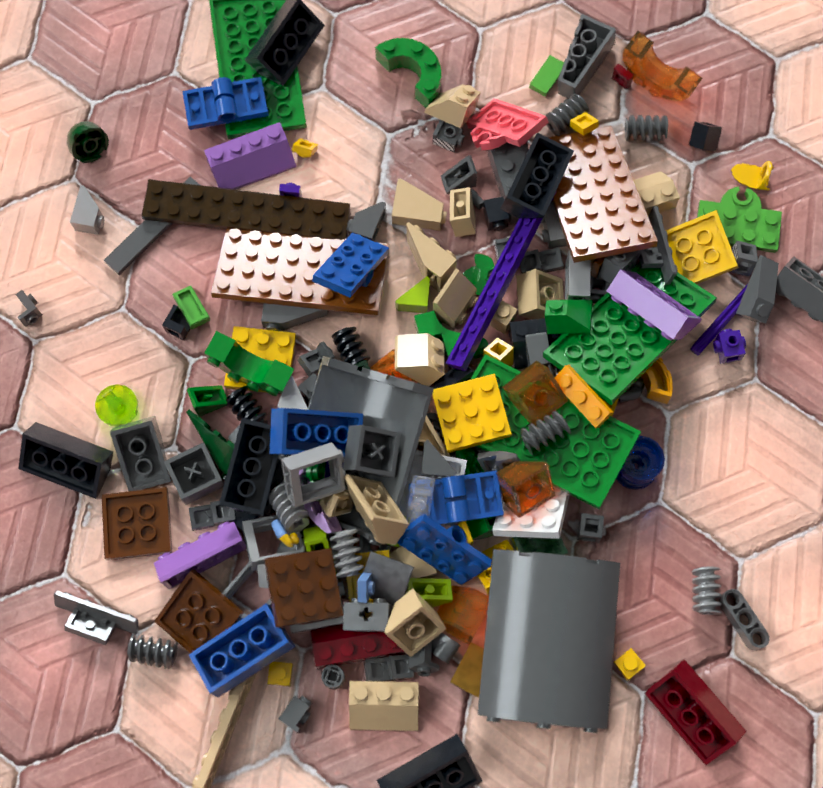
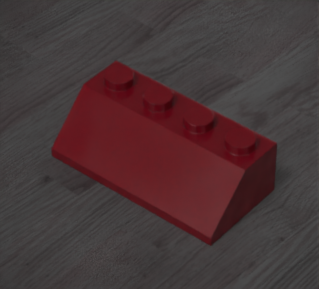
[311,624,406,669]
[644,659,747,766]

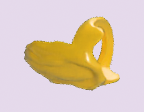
[731,161,774,191]

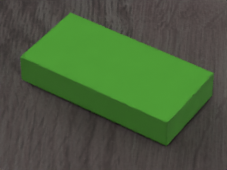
[529,55,564,97]
[172,285,210,329]

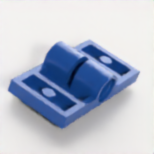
[182,77,269,130]
[312,233,389,298]
[408,470,504,524]
[397,514,492,585]

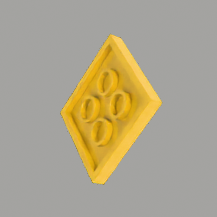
[666,210,739,284]
[224,326,296,393]
[432,374,512,453]

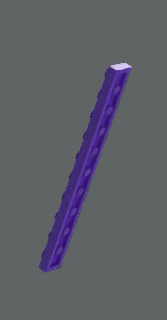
[446,192,556,371]

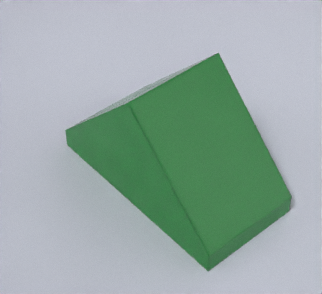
[187,385,227,417]

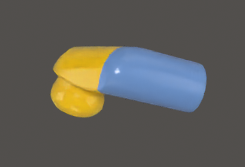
[271,519,300,547]

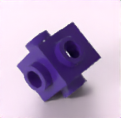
[713,329,746,364]

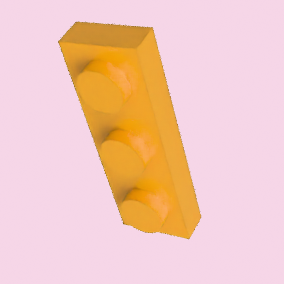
[552,365,613,428]

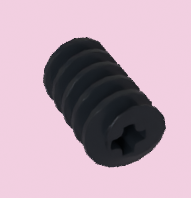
[332,327,370,371]
[226,386,268,424]

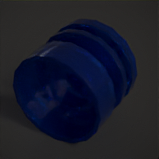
[616,436,665,490]

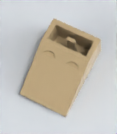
[406,222,457,293]

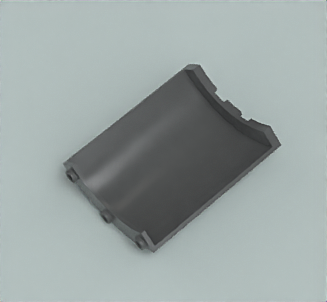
[307,356,434,546]
[478,549,620,733]

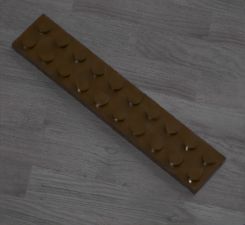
[141,179,350,240]

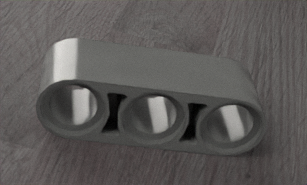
[719,589,770,651]

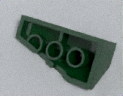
[186,409,235,481]

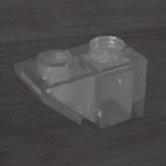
[406,475,435,524]

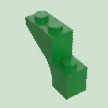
[414,311,489,359]

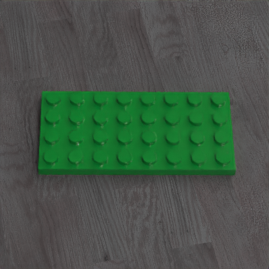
[209,0,307,139]
[543,263,717,405]
[470,354,641,510]

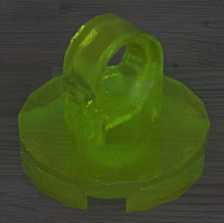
[95,384,138,426]

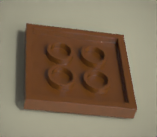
[101,487,172,560]
[264,548,344,628]
[154,569,244,653]

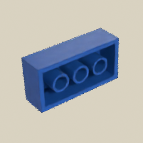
[270,408,363,457]
[189,604,295,698]

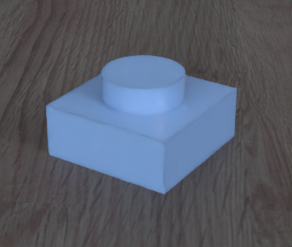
[357,572,375,603]

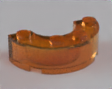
[623,31,703,101]

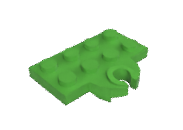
[697,187,782,253]

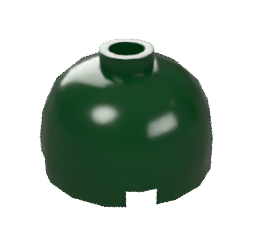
[66,121,109,163]

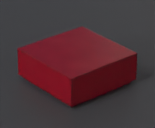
[612,63,634,90]

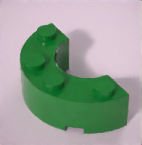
[375,38,441,108]
[204,331,294,396]

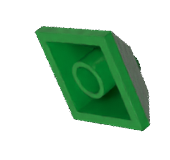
[545,300,592,334]

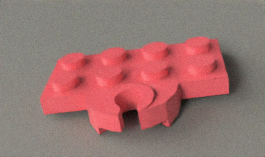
[466,98,549,150]

